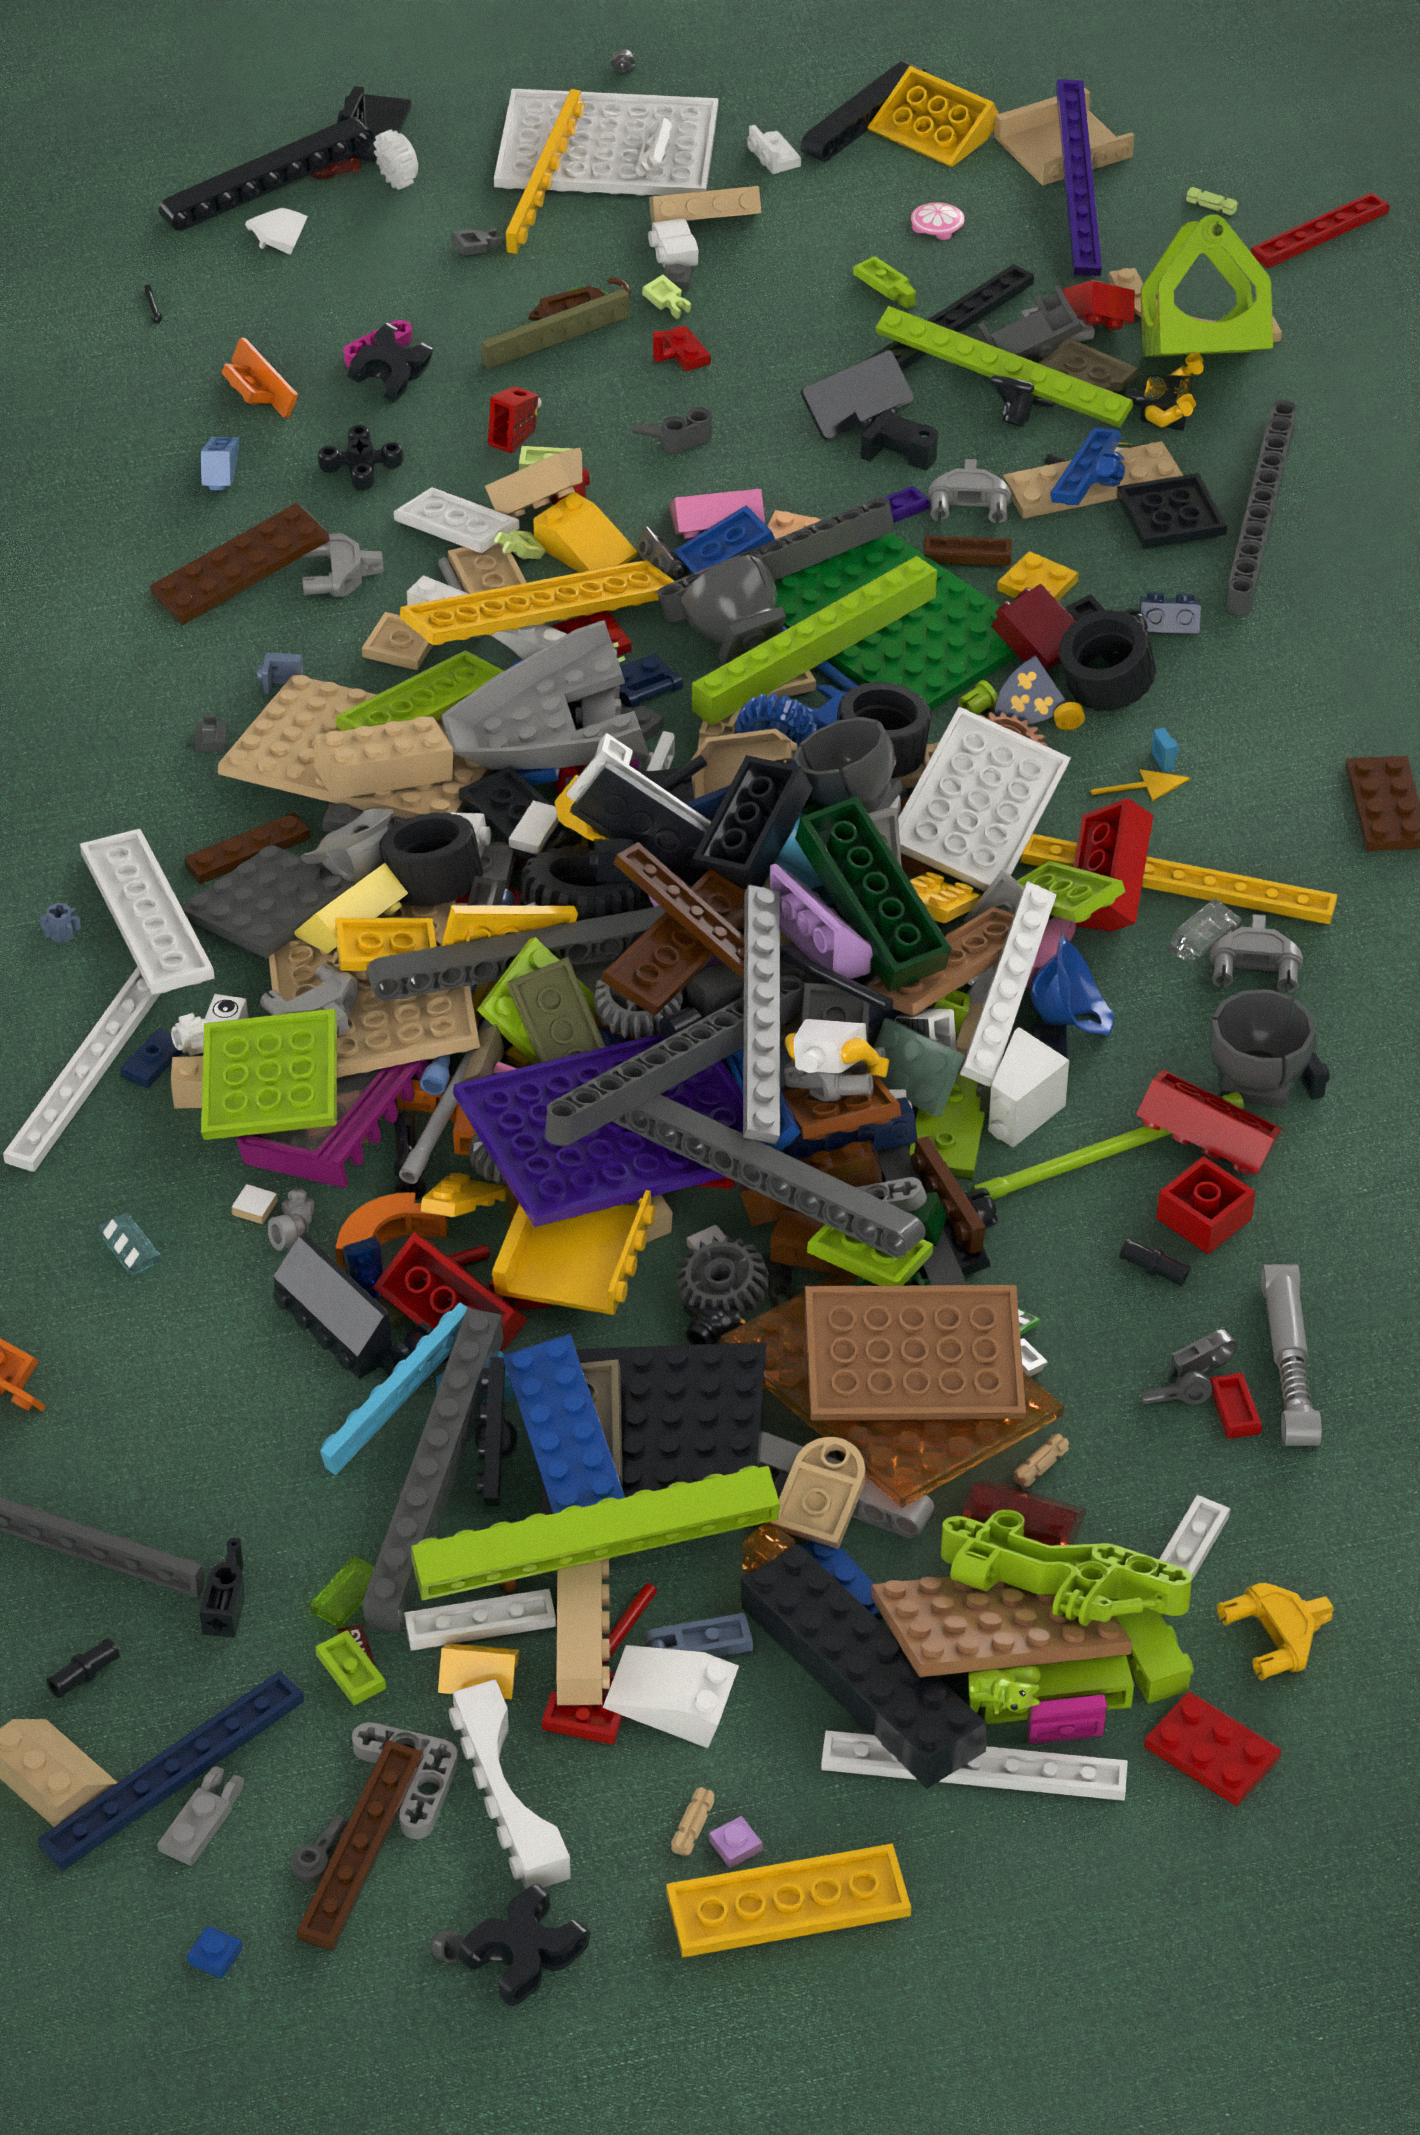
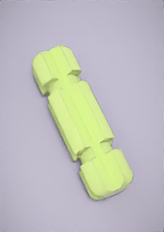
[1186,187,1238,216]

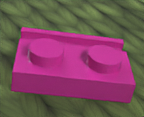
[1026,1695,1107,1745]

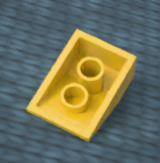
[533,492,638,573]

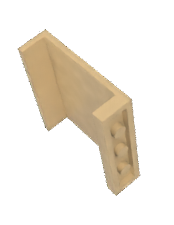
[994,88,1134,186]

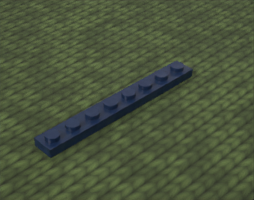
[38,1671,304,1871]

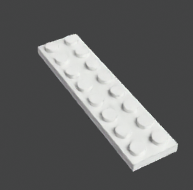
[80,829,215,995]

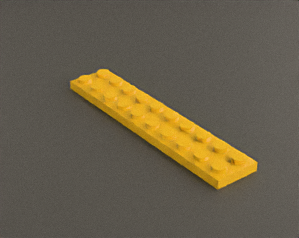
[399,560,675,645]

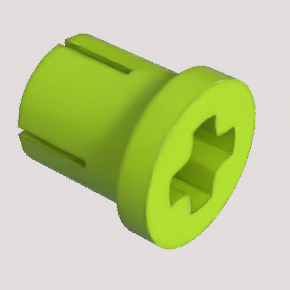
[958,680,998,715]

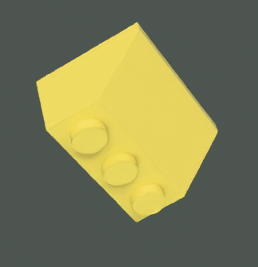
[294,863,408,954]

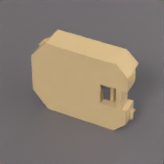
[691,729,798,799]

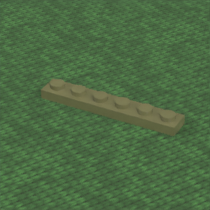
[481,289,630,370]

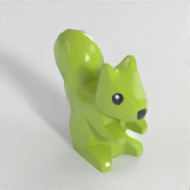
[969,1664,1041,1714]

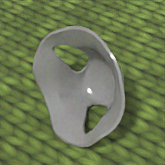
[301,808,395,883]

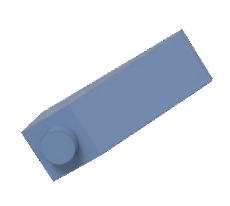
[201,437,240,490]

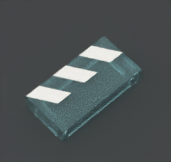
[97,1212,161,1276]

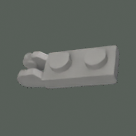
[158,1766,245,1866]

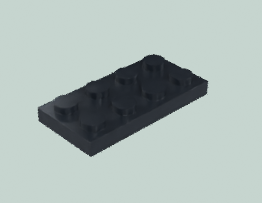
[459,766,582,863]

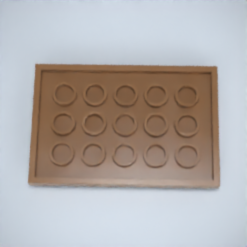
[804,1285,1026,1421]
[870,1576,1132,1677]

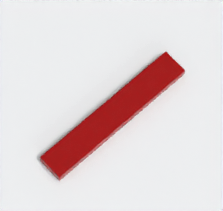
[1251,192,1390,268]

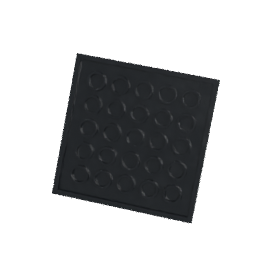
[540,1342,768,1528]

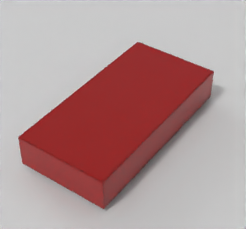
[1209,1373,1262,1439]

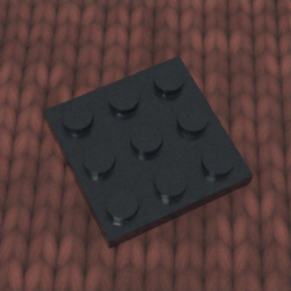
[1116,473,1227,548]

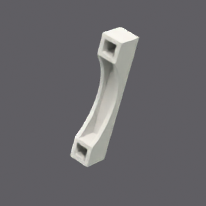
[407,575,567,659]
[449,1679,571,1889]

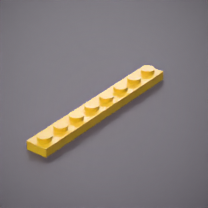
[506,89,585,254]

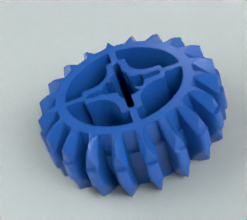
[735,692,817,747]

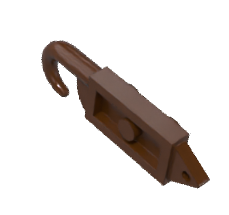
[528,278,631,321]

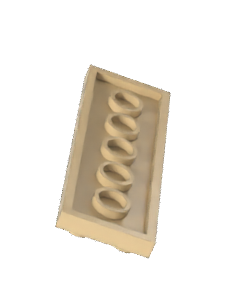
[1002,441,1183,519]

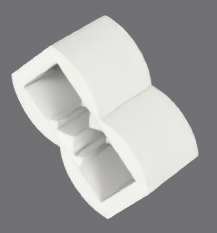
[648,218,698,268]

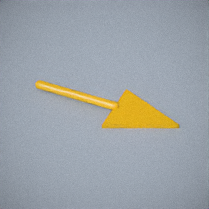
[1090,769,1190,802]

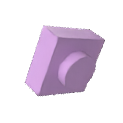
[709,1816,762,1868]

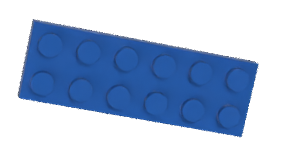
[503,1334,625,1514]

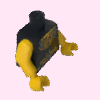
[1126,352,1204,431]

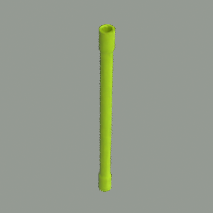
[971,1091,1244,1200]

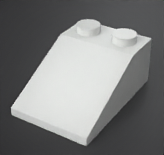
[603,1645,739,1748]

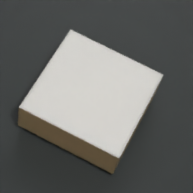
[231,1184,278,1225]

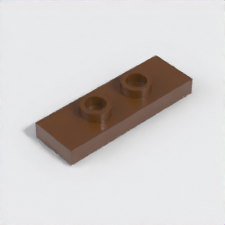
[923,536,1012,565]

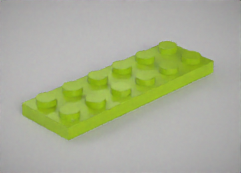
[336,650,504,731]

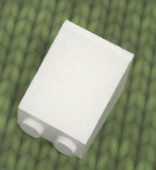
[988,1027,1069,1148]

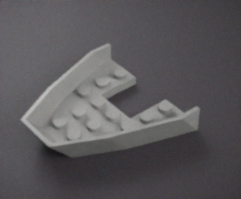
[441,620,650,770]

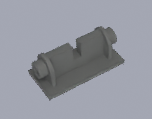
[636,527,685,577]

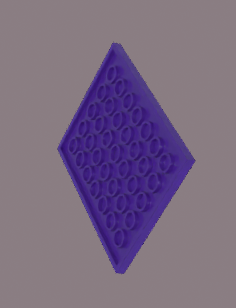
[453,1034,783,1227]

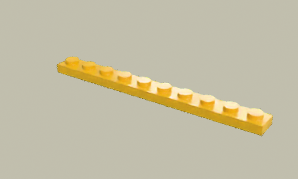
[1021,834,1338,925]

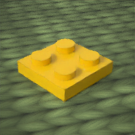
[997,551,1079,601]

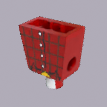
[488,387,541,454]

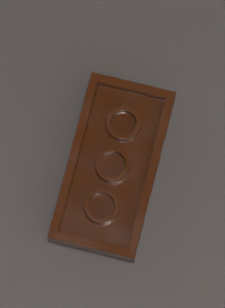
[1345,756,1420,851]

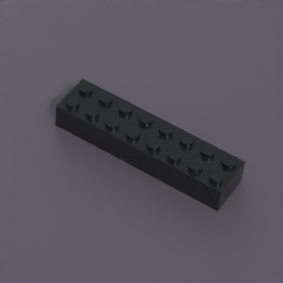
[740,1544,986,1789]

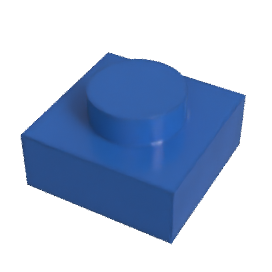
[187,1925,242,1979]

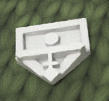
[245,208,308,255]

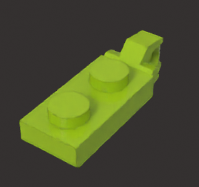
[853,256,917,309]

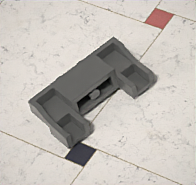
[959,284,1082,380]

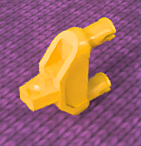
[1216,1583,1334,1681]

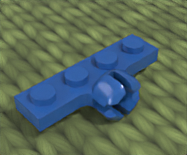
[1050,427,1125,505]

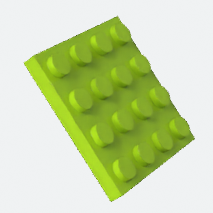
[201,1008,337,1140]

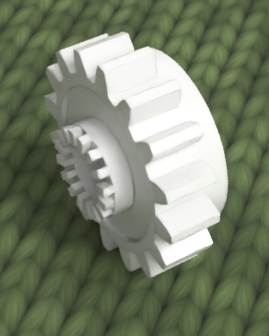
[373,129,418,190]

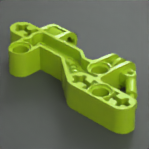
[940,1510,1193,1626]

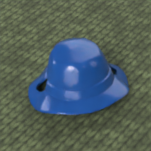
[1030,933,1114,1036]

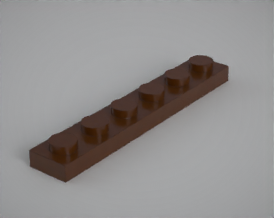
[613,842,744,980]
[297,1740,423,1952]

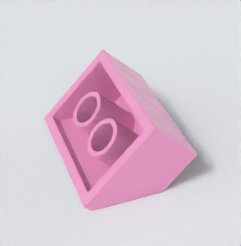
[669,489,765,540]

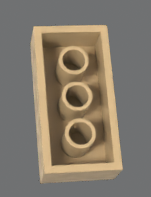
[314,716,453,800]

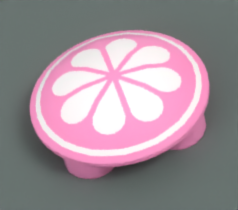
[911,202,964,240]

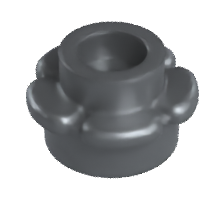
[610,49,635,74]

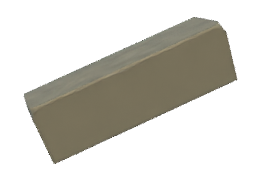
[462,1025,505,1082]

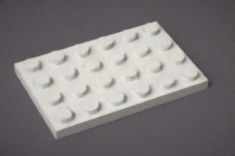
[898,707,1071,891]

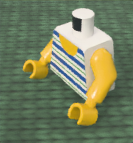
[784,1019,890,1078]

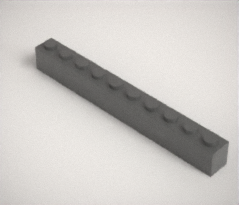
[362,1308,504,1634]

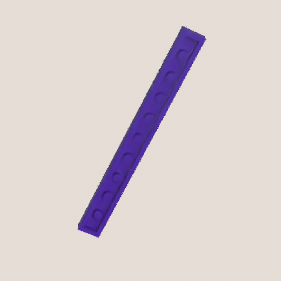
[1056,79,1102,276]

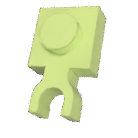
[642,275,691,319]
[494,530,546,560]

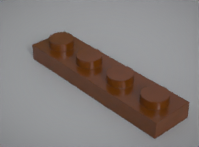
[184,812,310,884]
[911,1136,986,1254]

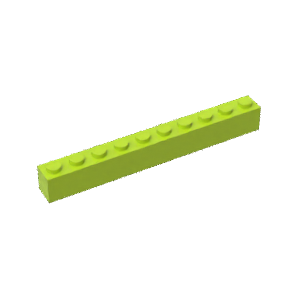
[692,556,937,726]
[411,1466,780,1601]

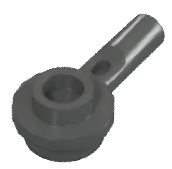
[1141,1371,1212,1405]
[290,1815,347,1883]

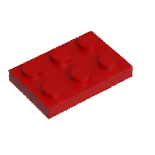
[1144,1691,1282,1807]

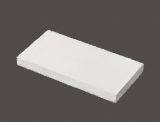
[394,487,519,553]

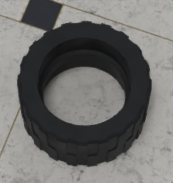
[1059,610,1156,711]
[837,682,931,778]
[380,812,483,907]

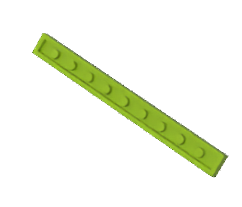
[875,306,1133,428]

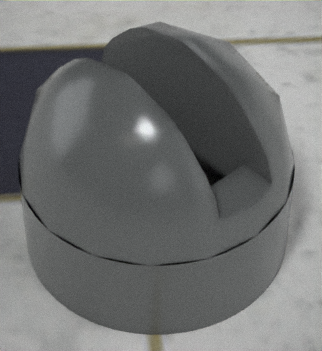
[430,1930,464,1963]

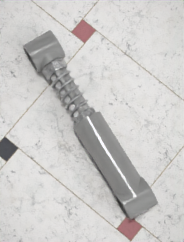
[1261,1264,1322,1446]

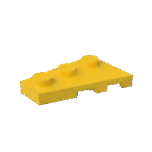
[420,1173,511,1217]

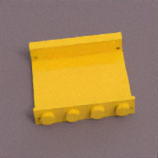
[492,1190,656,1315]

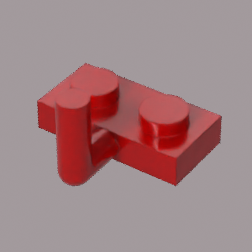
[653,325,711,371]

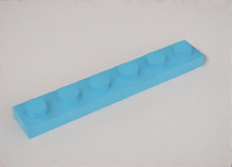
[320,1302,468,1475]

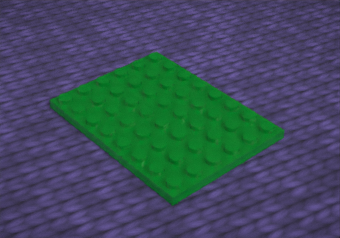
[774,532,1018,711]

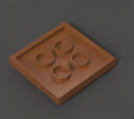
[781,1071,902,1140]

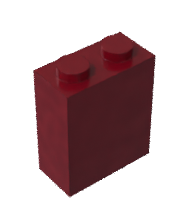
[991,583,1076,672]

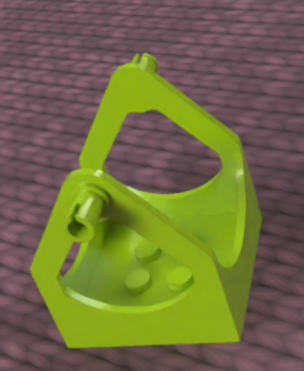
[1140,214,1273,357]

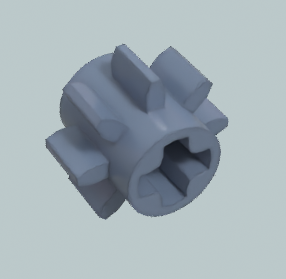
[40,903,81,943]

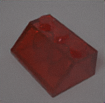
[963,1479,1086,1546]

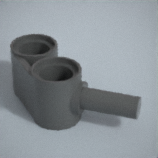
[632,406,712,453]

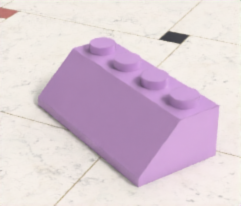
[770,864,873,979]

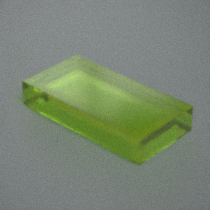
[310,1555,375,1628]

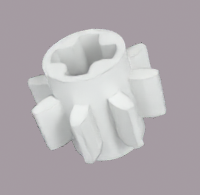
[171,1013,208,1056]

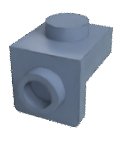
[257,653,304,694]

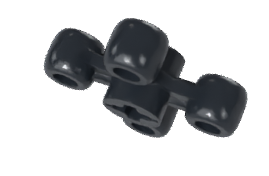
[318,425,404,491]

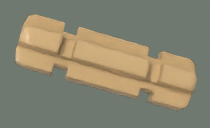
[1013,1434,1069,1488]
[671,1787,715,1857]

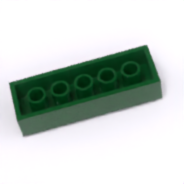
[795,796,952,992]

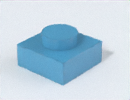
[1151,727,1179,772]

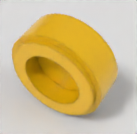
[1053,702,1085,730]

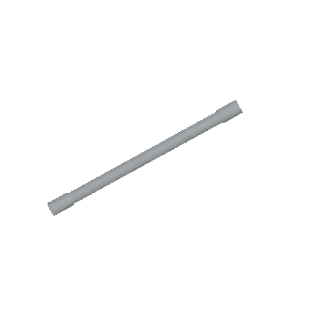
[399,1018,493,1184]

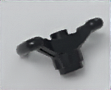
[990,375,1056,427]

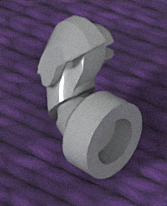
[268,1189,314,1251]

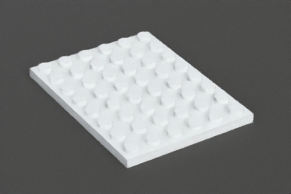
[494,89,719,196]

